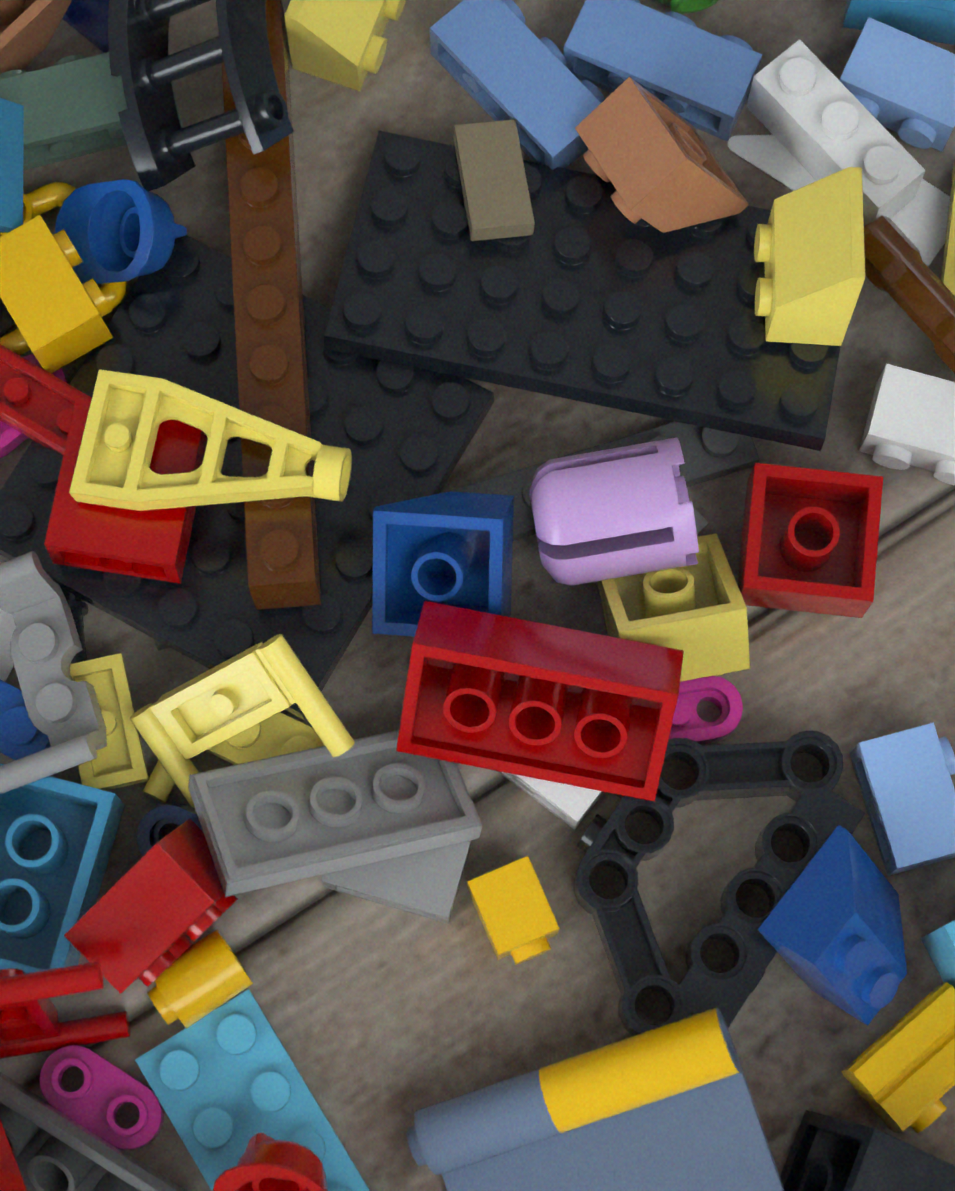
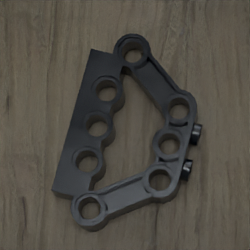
[574,731,865,1036]

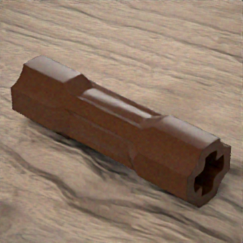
[864,215,955,374]

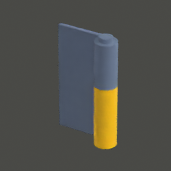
[407,1008,785,1191]

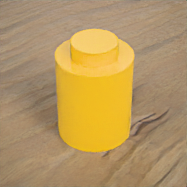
[147,929,253,1028]

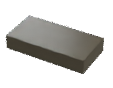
[453,119,535,241]

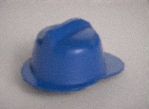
[54,179,187,284]

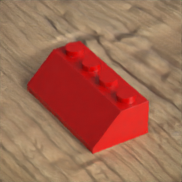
[396,601,684,802]

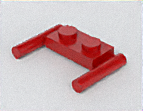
[0,961,131,1059]

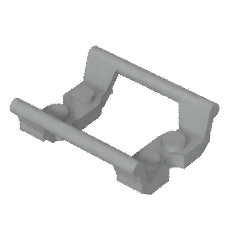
[0,551,107,794]

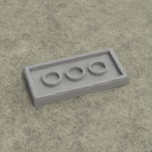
[188,730,482,897]

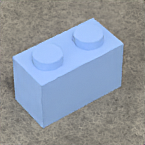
[839,17,955,152]
[849,722,955,876]

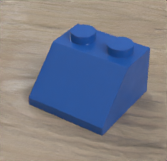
[372,491,514,637]
[758,825,907,1026]

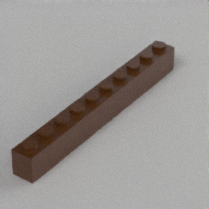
[222,0,321,610]

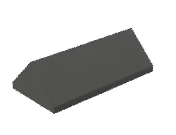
[0,1072,187,1191]

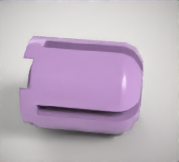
[529,437,699,586]

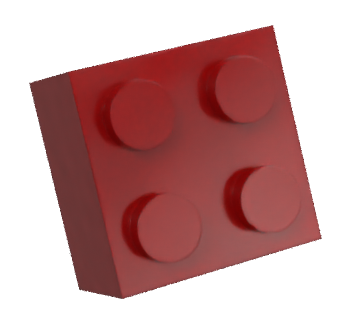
[737,463,884,618]
[64,818,238,994]

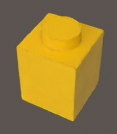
[467,856,560,965]

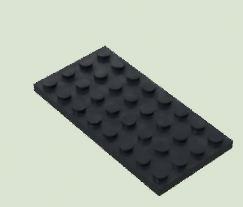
[324,131,841,451]

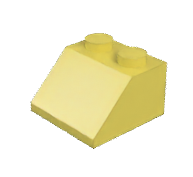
[284,0,406,91]
[754,167,865,346]
[597,533,750,682]

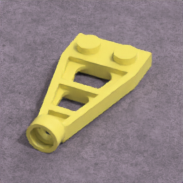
[69,369,352,511]

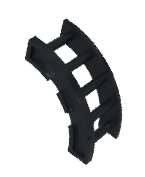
[108,0,294,191]

